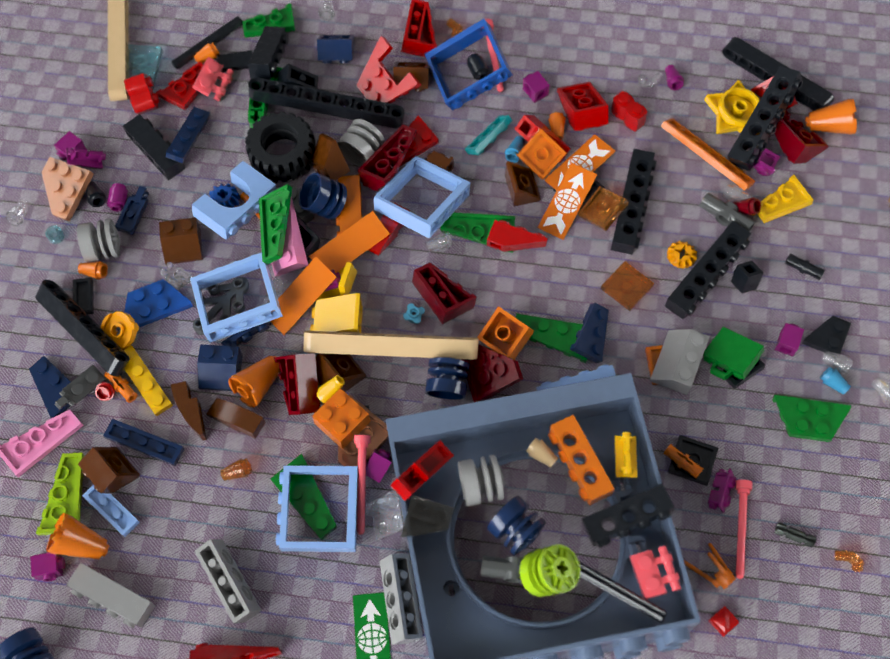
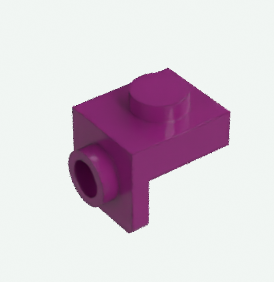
[753,148,780,176]

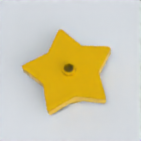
[704,80,760,135]

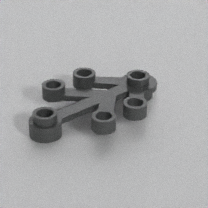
[193,277,249,335]

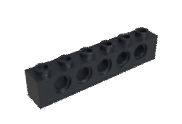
[727,65,803,171]
[611,149,657,255]
[665,221,751,319]

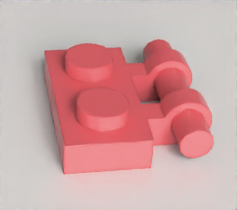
[192,57,234,101]
[630,546,681,599]

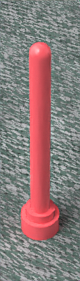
[481,19,504,92]
[354,435,371,535]
[735,480,752,579]

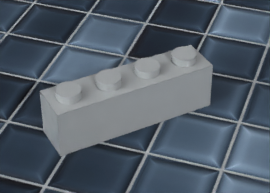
[66,563,155,629]

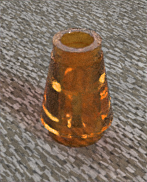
[220,458,252,481]

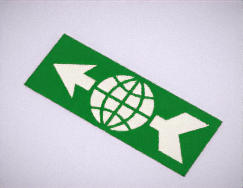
[353,592,391,659]

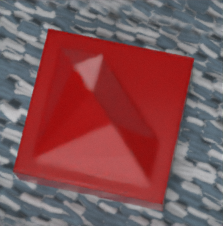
[708,606,740,637]

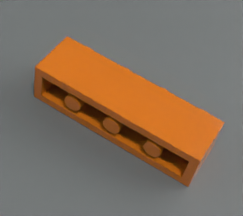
[336,175,362,236]

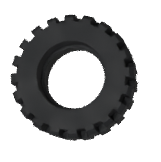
[245,112,316,183]

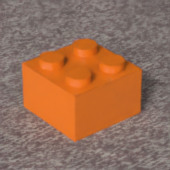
[477,306,534,360]
[312,388,371,450]

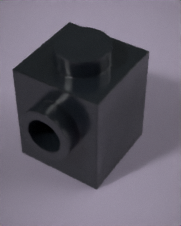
[731,261,764,294]

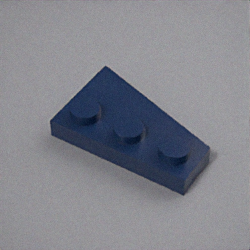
[570,303,609,363]
[29,356,71,418]

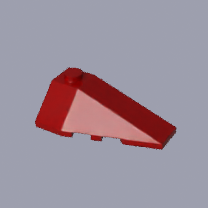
[189,643,282,659]

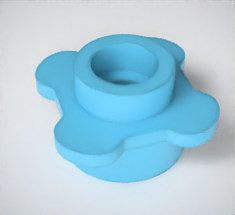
[403,303,425,324]

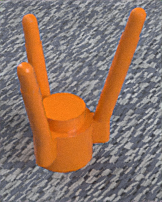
[684,543,736,589]

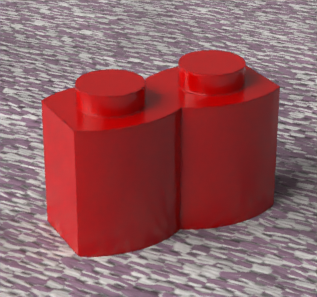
[124,73,160,115]
[611,91,648,132]

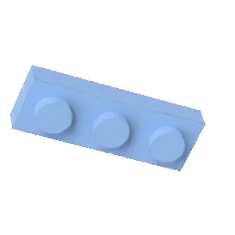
[82,484,140,537]

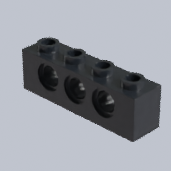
[582,483,675,548]

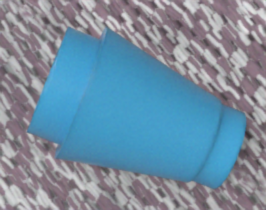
[505,136,525,163]
[820,366,851,395]

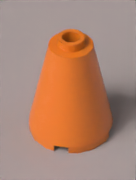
[805,99,857,135]
[228,356,281,408]
[46,513,109,559]

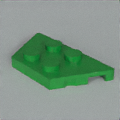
[772,395,851,442]

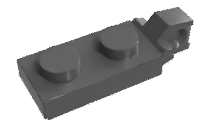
[54,365,106,410]

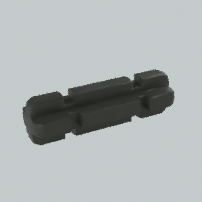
[774,522,816,547]

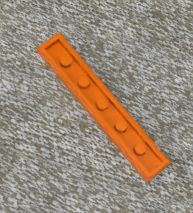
[661,118,755,191]

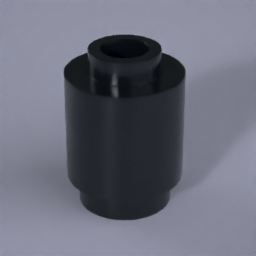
[467,53,489,80]

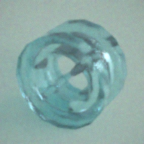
[45,225,65,244]

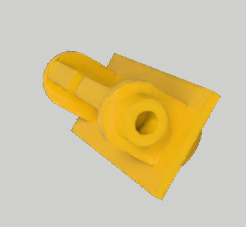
[614,432,637,478]

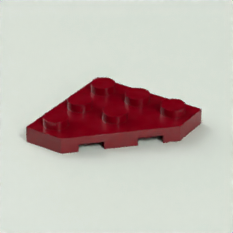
[461,344,523,402]

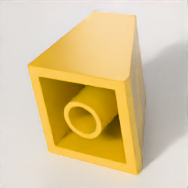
[310,293,363,333]

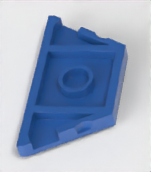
[124,279,193,328]

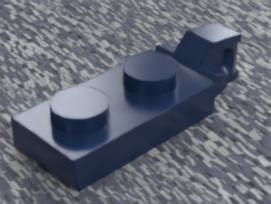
[115,186,149,235]
[221,321,271,347]

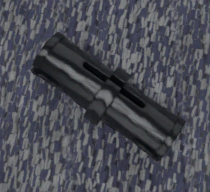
[784,253,825,280]

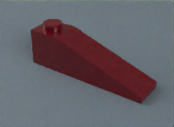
[768,103,829,164]
[358,125,417,191]

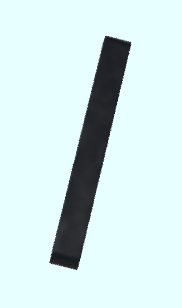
[248,78,405,128]

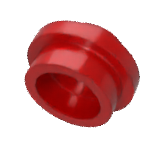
[95,382,115,401]

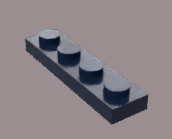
[166,107,210,163]
[103,419,184,466]

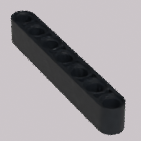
[722,37,834,111]
[35,280,130,377]

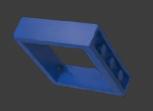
[425,19,513,111]

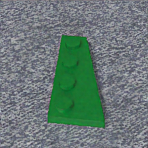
[259,184,293,265]
[441,212,515,253]

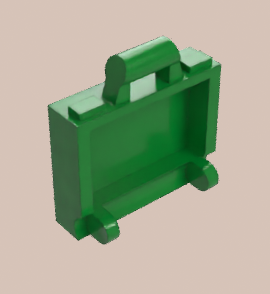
[703,326,764,380]

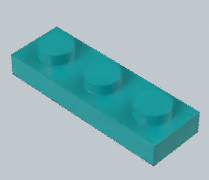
[465,115,512,155]

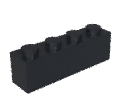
[248,26,289,80]
[123,114,186,181]

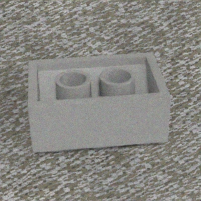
[650,329,710,395]

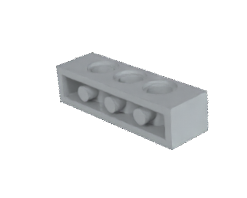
[195,539,262,624]
[379,553,423,645]

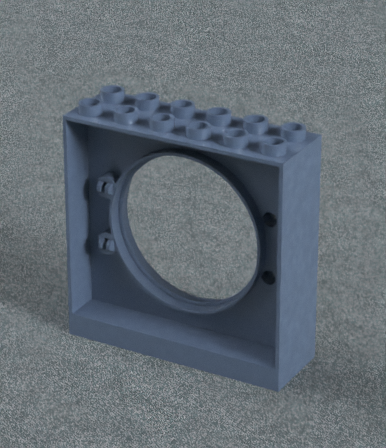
[385,373,701,659]

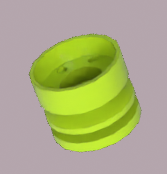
[519,544,581,597]

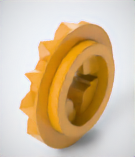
[667,240,697,268]

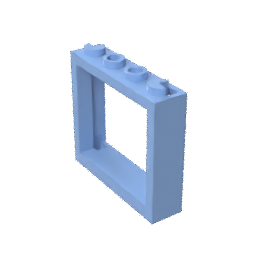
[373,156,471,238]
[190,252,283,343]
[276,466,358,552]

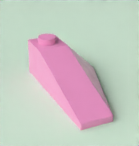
[272,196,308,277]

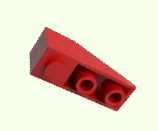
[514,115,571,163]
[487,220,548,252]

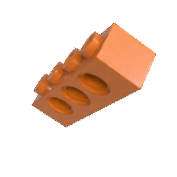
[548,415,615,506]

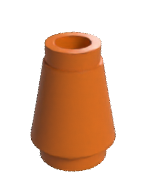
[193,42,220,63]
[548,112,566,140]
[78,261,108,280]

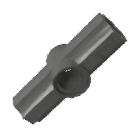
[699,193,755,232]
[481,555,523,583]

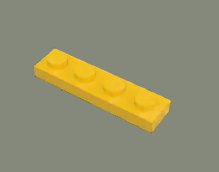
[123,345,173,417]

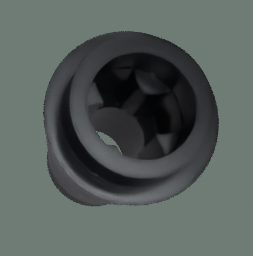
[86,181,106,207]

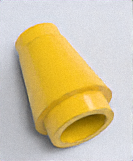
[316,375,345,403]

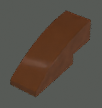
[170,381,207,441]
[206,398,266,439]

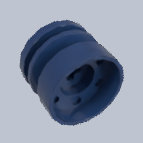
[299,173,347,220]
[425,357,470,400]
[487,495,546,556]
[0,627,54,659]

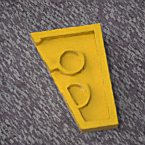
[757,175,813,223]

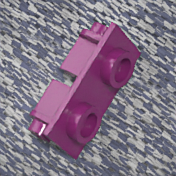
[66,147,106,169]
[707,468,736,513]

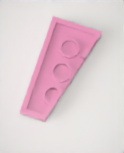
[0,410,84,478]

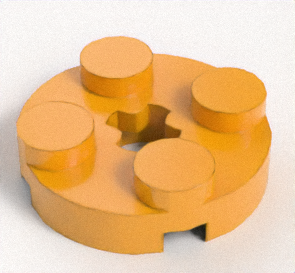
[100,311,139,350]

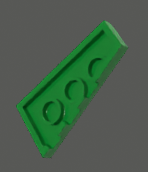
[516,313,587,363]
[270,453,337,541]

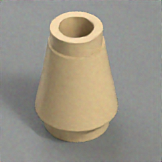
[526,438,558,468]

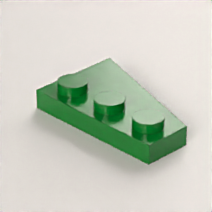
[242,3,295,38]

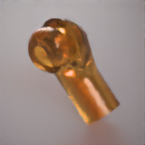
[446,18,463,37]
[835,550,865,572]

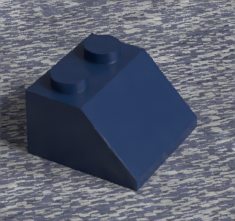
[317,35,354,63]
[197,344,243,391]

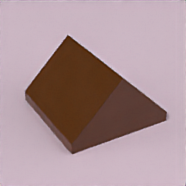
[505,161,541,207]

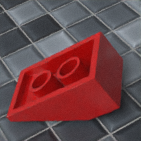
[557,82,608,131]

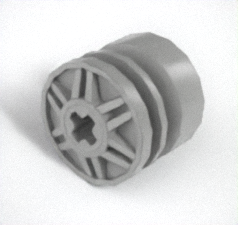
[337,119,385,167]
[77,219,120,262]
[458,454,504,507]

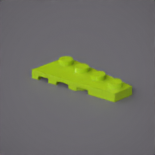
[36,452,85,536]

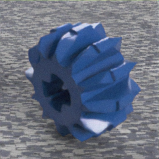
[209,183,240,208]

